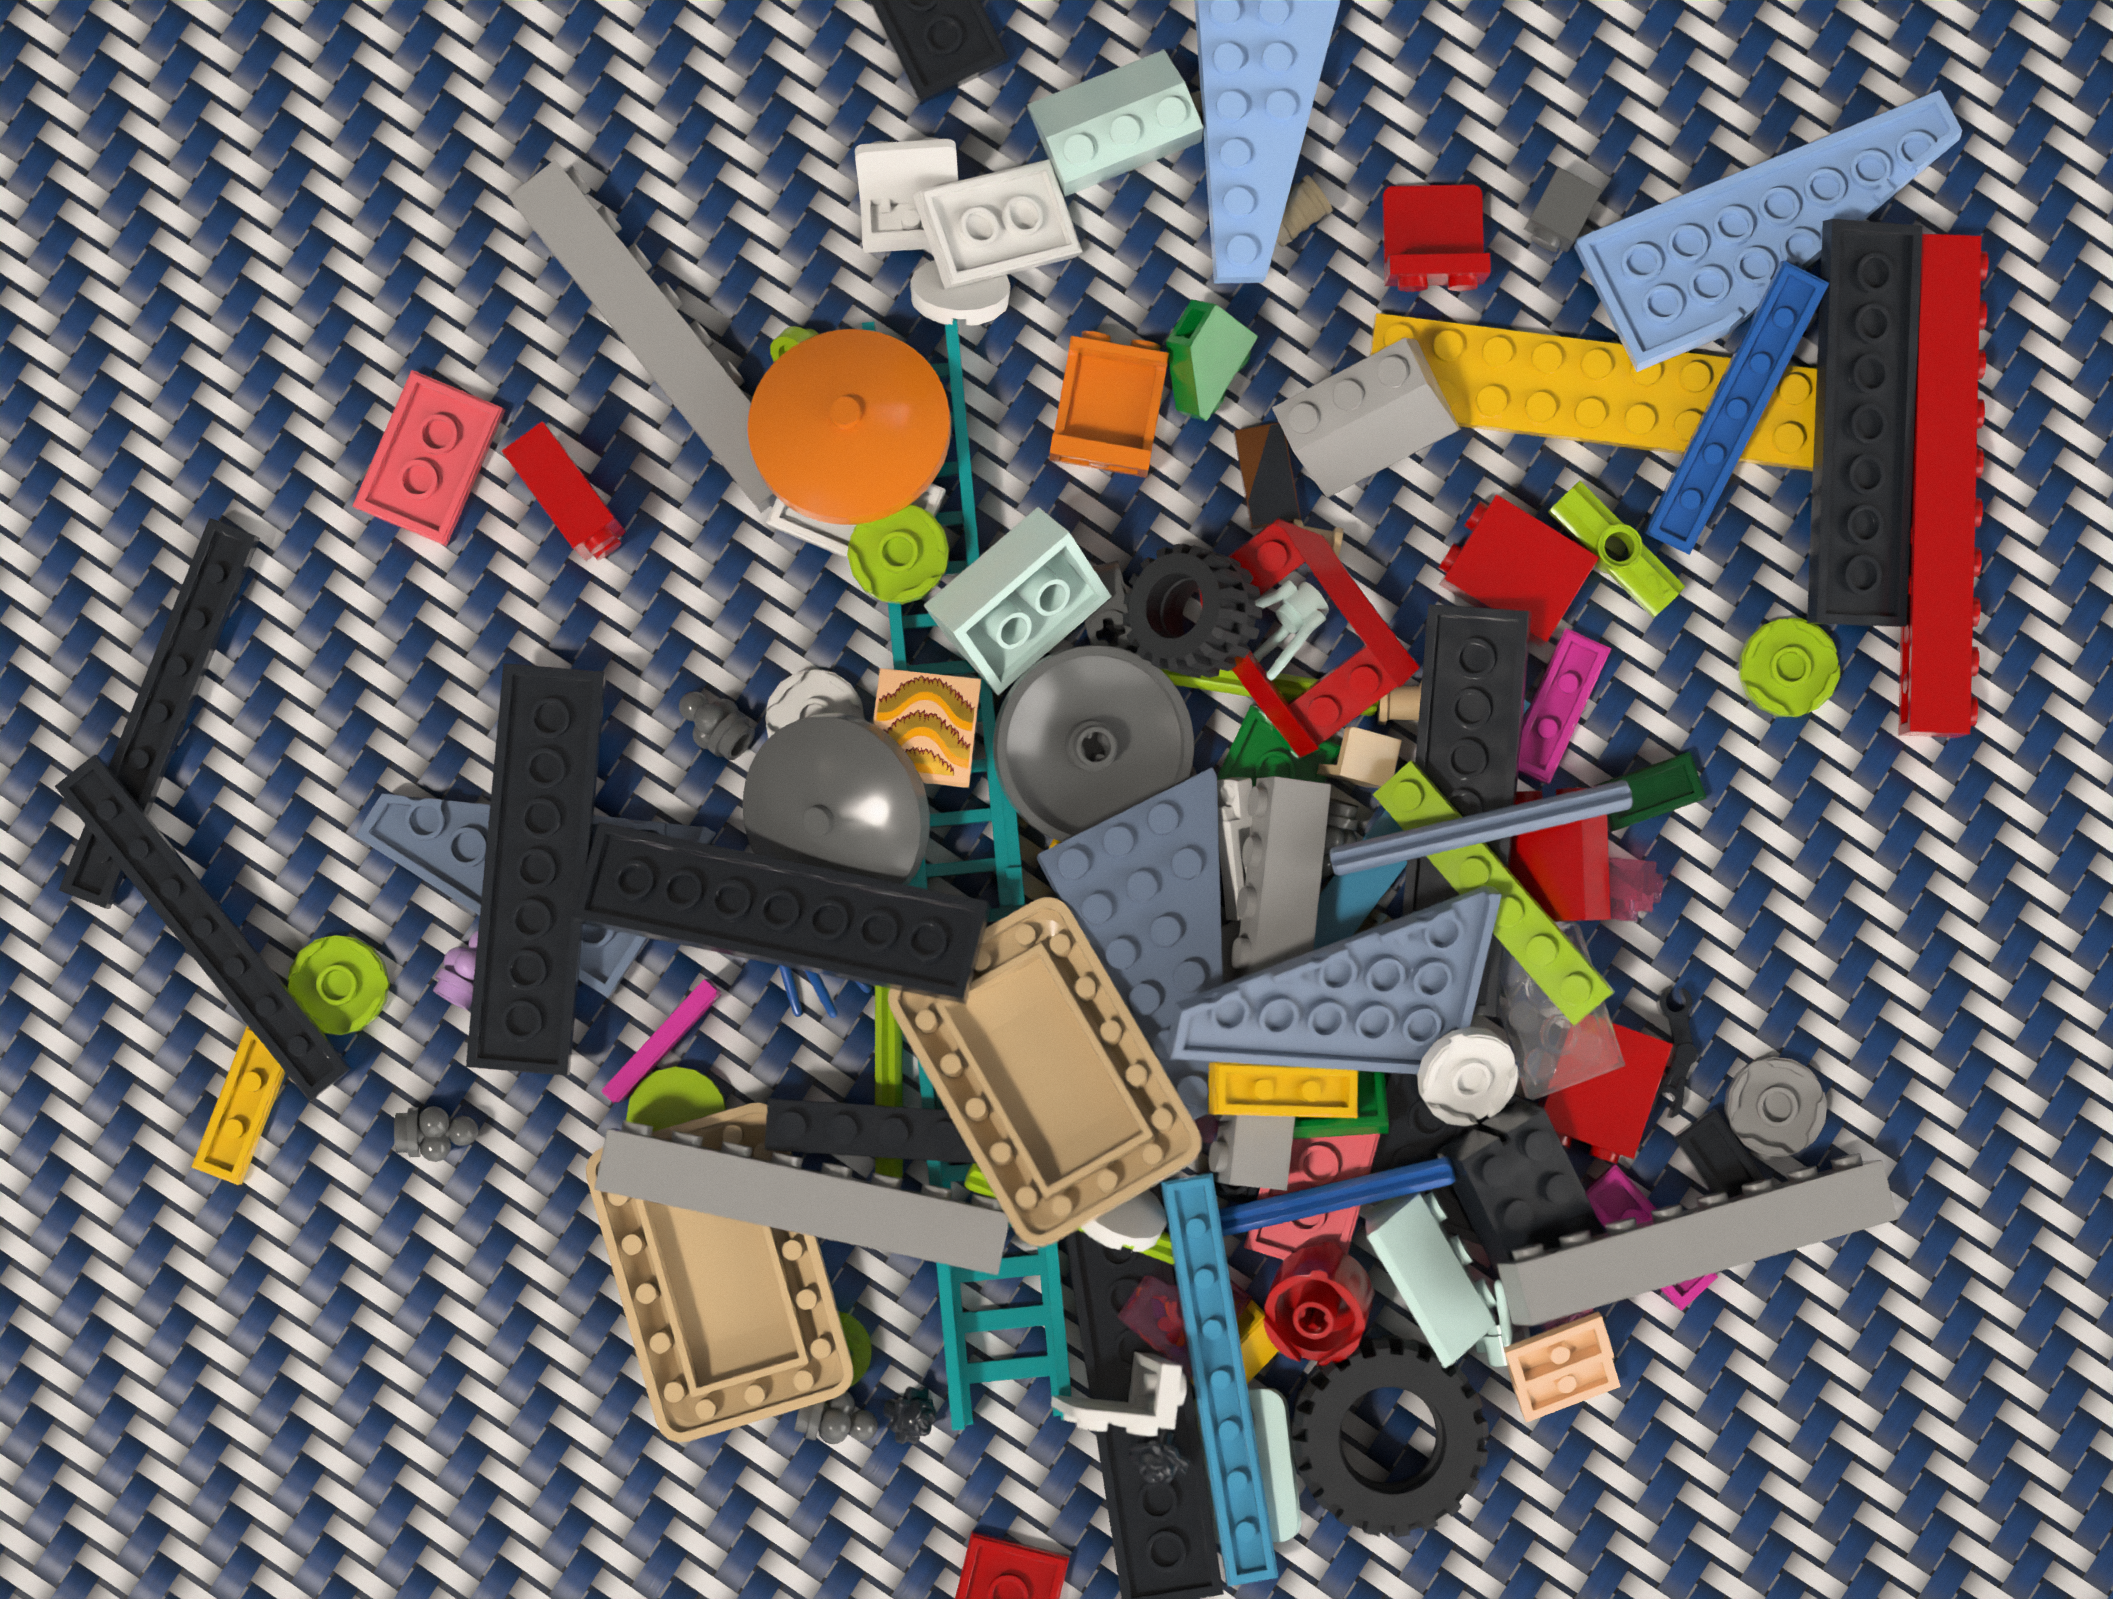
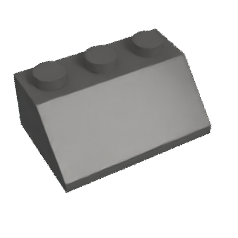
[1272,338,1461,498]

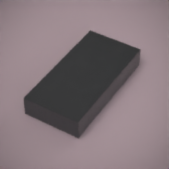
[1672,1108,1765,1198]

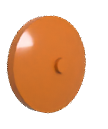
[748,329,951,525]

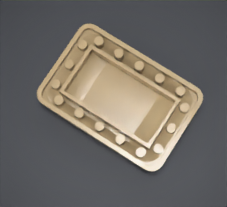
[888,897,1201,1247]
[586,1102,854,1443]

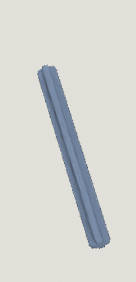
[1330,780,1632,876]

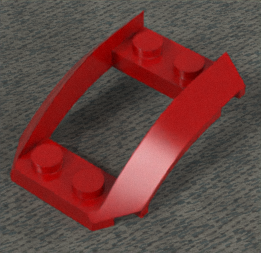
[1199,518,1420,758]

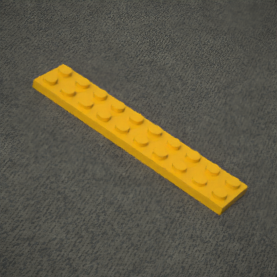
[1370,313,1817,471]

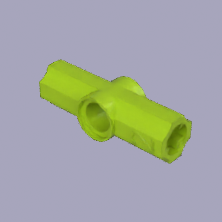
[1548,481,1686,618]

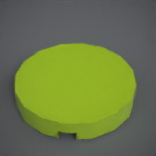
[847,505,949,604]
[1739,618,1840,717]
[287,935,390,1035]
[626,1066,727,1132]

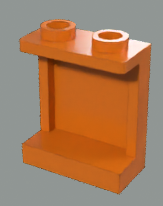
[1049,331,1169,478]

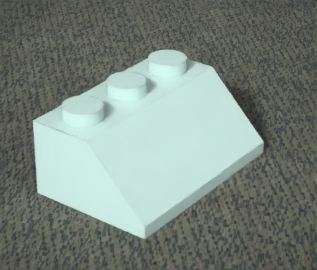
[1027,50,1204,197]
[923,507,1112,695]
[1365,1191,1497,1368]

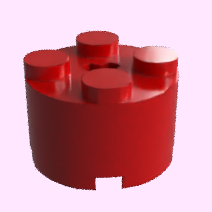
[1264,1242,1375,1365]

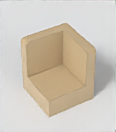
[1317,727,1402,788]

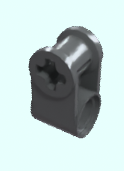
[1084,560,1133,651]

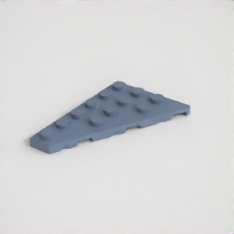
[1036,768,1223,1121]
[355,793,716,998]
[1166,886,1502,1074]

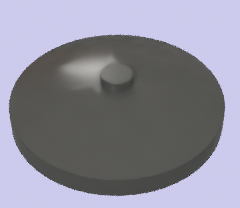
[993,645,1194,842]
[743,713,930,885]

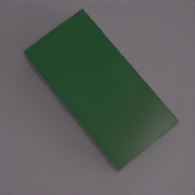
[1593,752,1707,832]

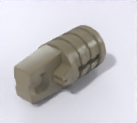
[1276,174,1333,247]

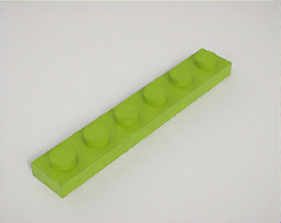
[1373,761,1615,1026]

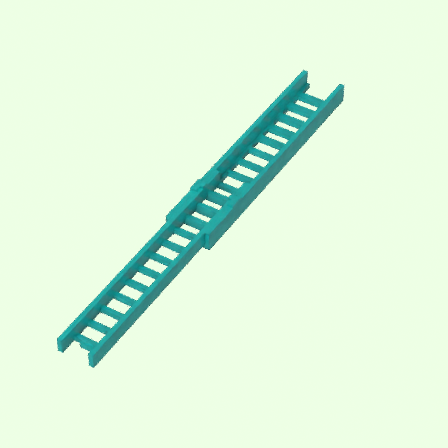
[862,318,1072,1431]

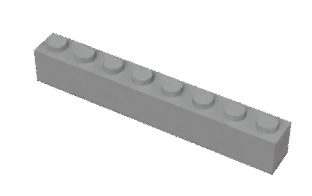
[508,160,777,513]
[1209,777,1331,1190]
[594,1120,1010,1275]
[1497,1153,1898,1326]

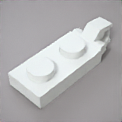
[1217,777,1252,921]

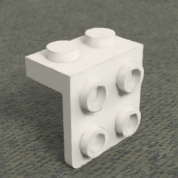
[855,138,958,253]
[1051,1352,1186,1436]

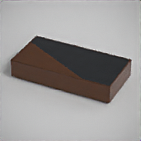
[1233,423,1301,530]

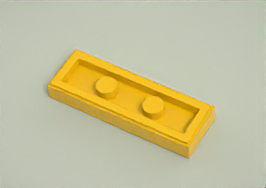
[191,1026,286,1185]
[1208,1062,1358,1118]

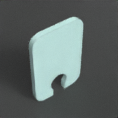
[1194,1388,1301,1544]

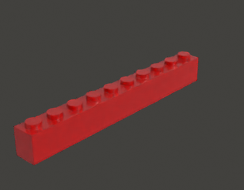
[1898,234,1988,738]

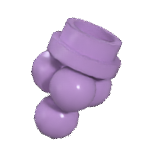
[433,931,478,1011]

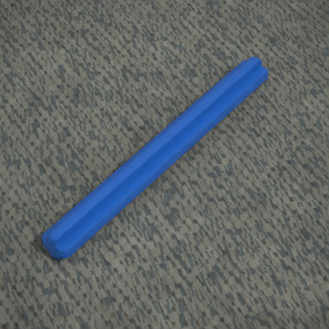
[1166,1157,1456,1237]

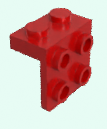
[1382,185,1491,292]

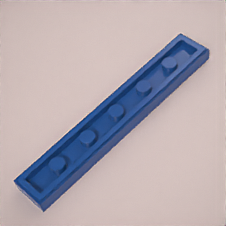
[1643,261,1829,555]

